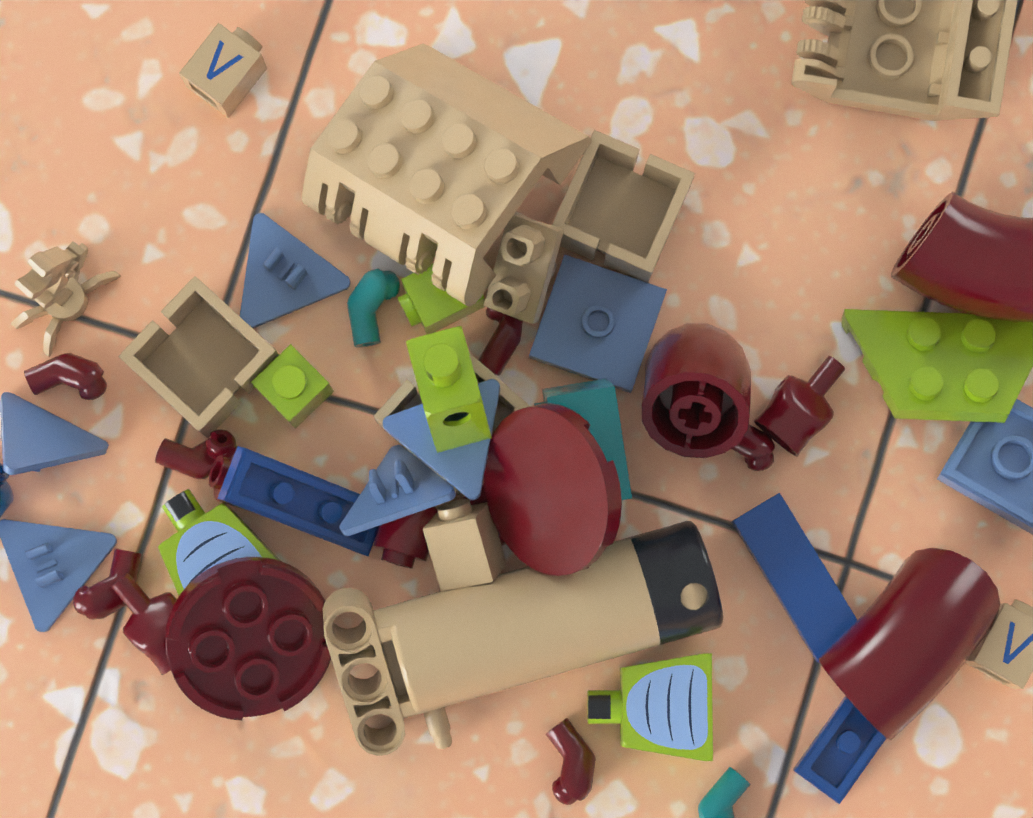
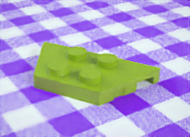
[841,309,1033,423]

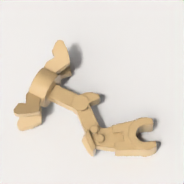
[10,241,121,357]

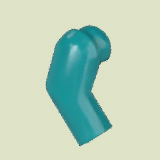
[347,268,400,348]
[698,766,751,818]

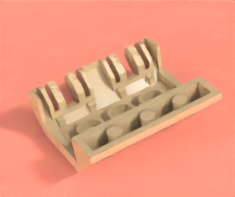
[791,0,1017,121]
[302,43,592,306]

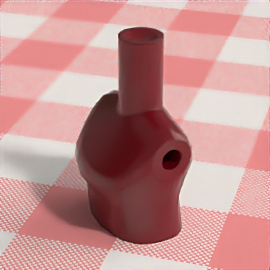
[753,356,845,457]
[110,572,177,675]

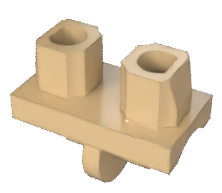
[483,211,564,324]

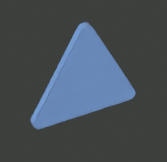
[240,213,350,328]
[382,379,500,500]
[0,392,109,475]
[339,445,456,536]
[0,519,117,632]

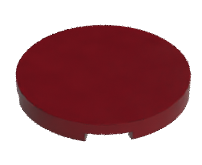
[484,403,622,576]
[165,557,331,721]

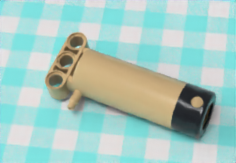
[323,521,724,756]

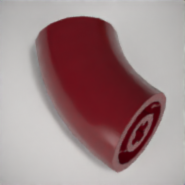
[891,191,1033,322]
[641,323,751,458]
[818,547,1001,740]

